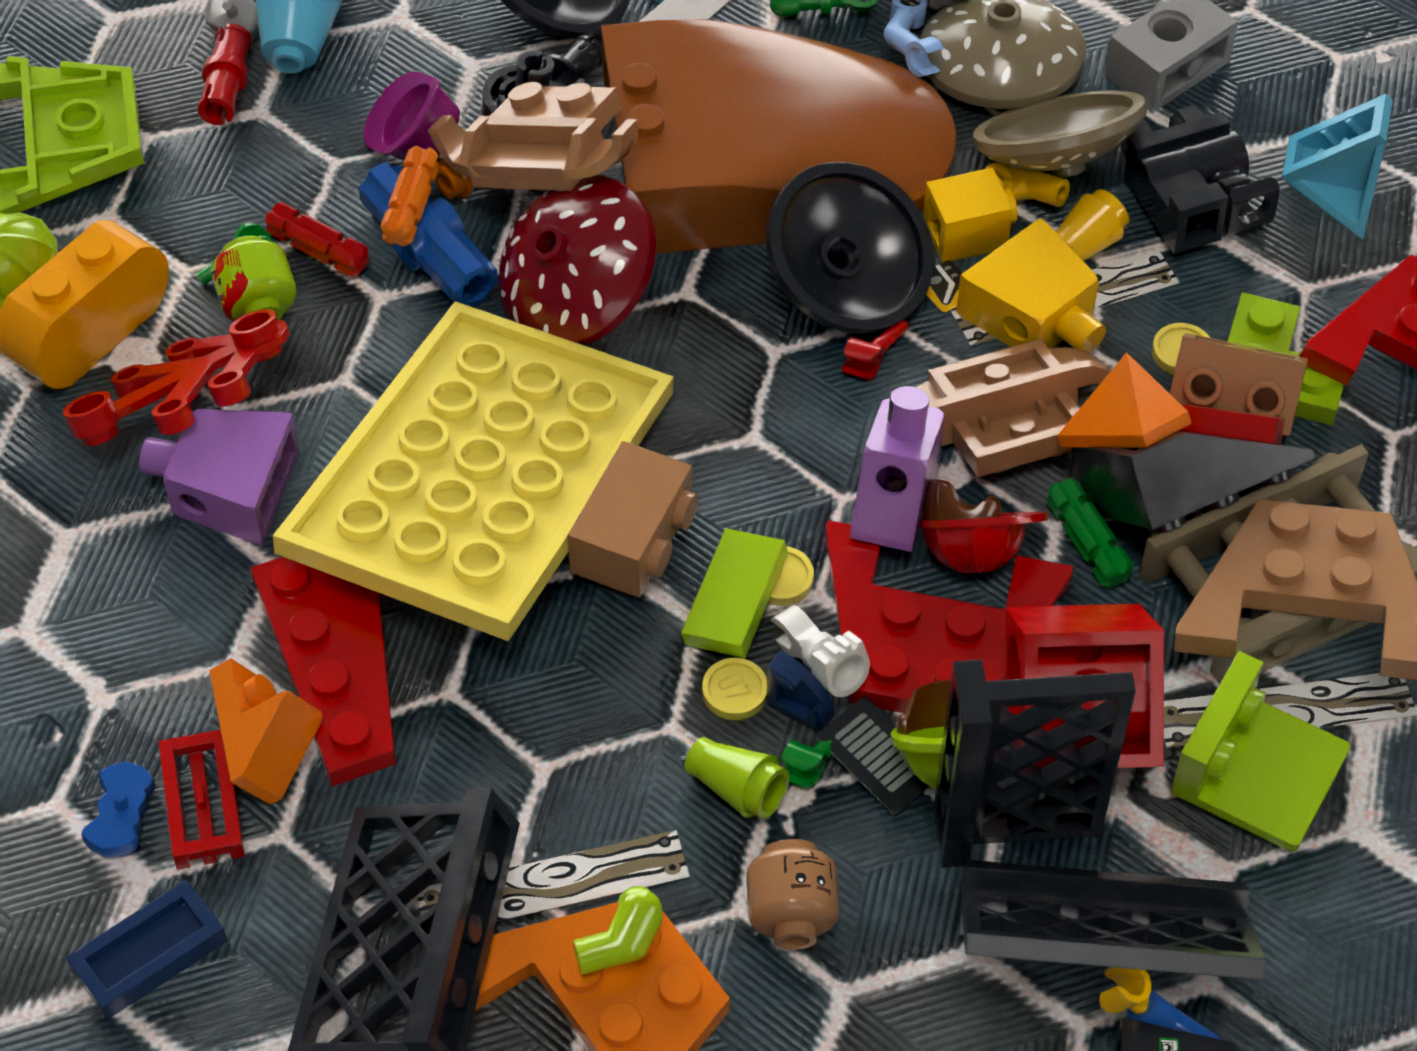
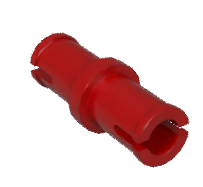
[197,24,252,126]

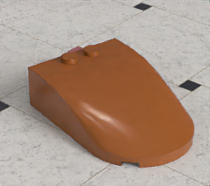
[601,19,956,254]

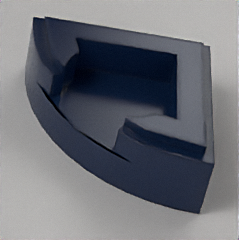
[767,650,835,731]

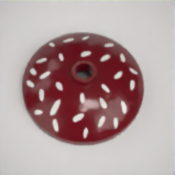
[498,175,656,345]

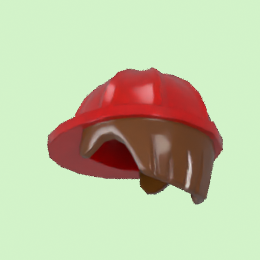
[918,479,1048,574]

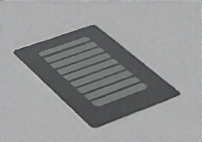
[816,697,930,814]

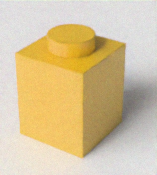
[923,167,1018,263]

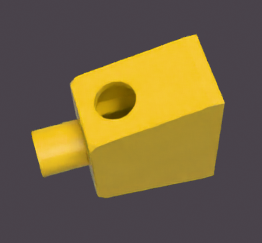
[956,218,1106,353]

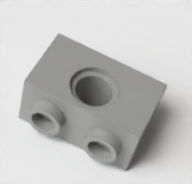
[1105,0,1238,113]

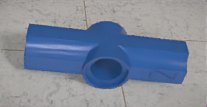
[358,162,499,308]

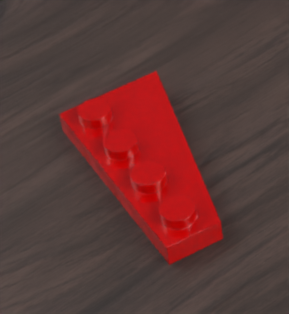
[250,557,396,787]

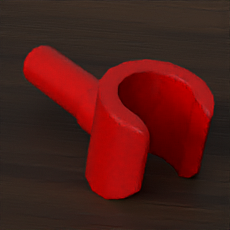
[841,320,908,380]

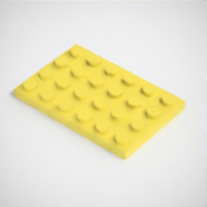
[273,301,674,641]

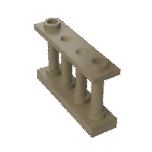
[1139,444,1417,684]

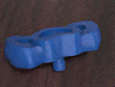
[81,761,156,858]

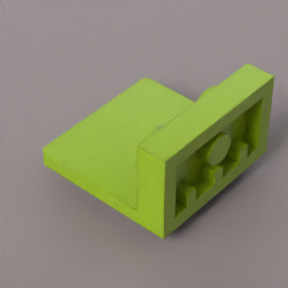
[1170,651,1350,852]

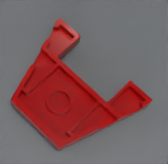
[1298,254,1417,386]
[825,520,1073,713]

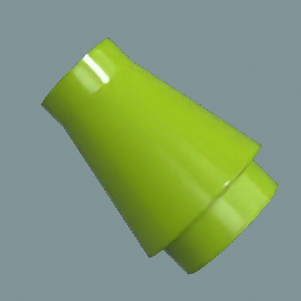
[685,737,789,819]

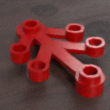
[63,309,290,446]

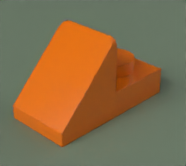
[209,658,323,805]

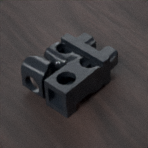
[1120,104,1280,254]

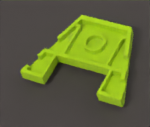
[0,56,144,214]

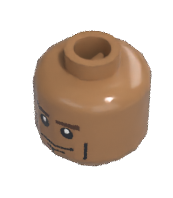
[746,839,840,950]

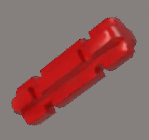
[264,202,370,277]

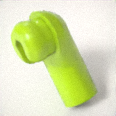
[572,886,662,975]

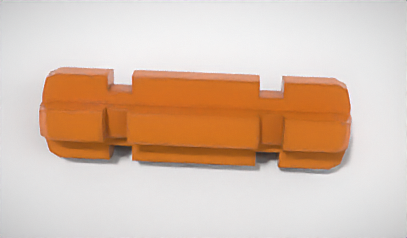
[380,146,439,247]

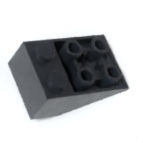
[1071,430,1315,533]

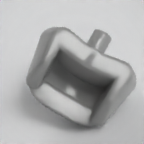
[205,0,259,41]

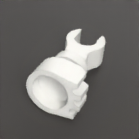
[771,605,870,697]

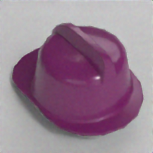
[363,71,460,161]

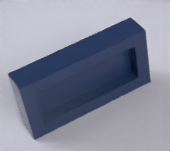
[65,879,228,1020]

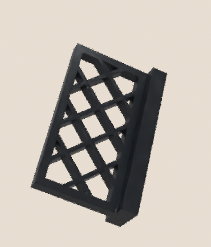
[933,660,1136,868]
[288,787,520,1051]
[959,859,1266,980]

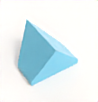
[1282,94,1393,240]

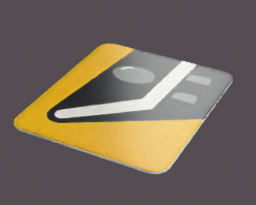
[926,260,962,313]

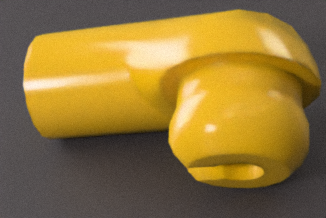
[985,162,1070,207]

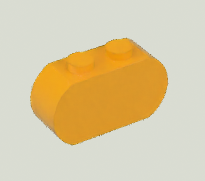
[0,220,169,389]

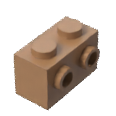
[1170,333,1308,436]
[567,441,699,598]

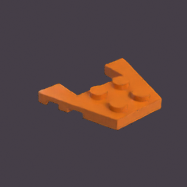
[475,902,730,1051]

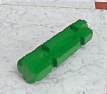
[1047,478,1134,589]

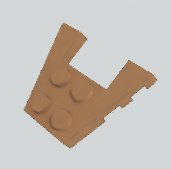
[1174,499,1417,680]

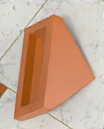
[1057,352,1192,448]

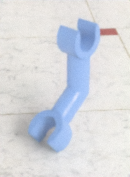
[883,0,944,77]

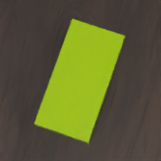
[681,528,788,658]

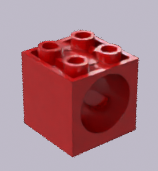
[1006,604,1164,768]

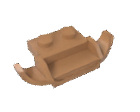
[428,82,639,191]
[916,339,1110,477]

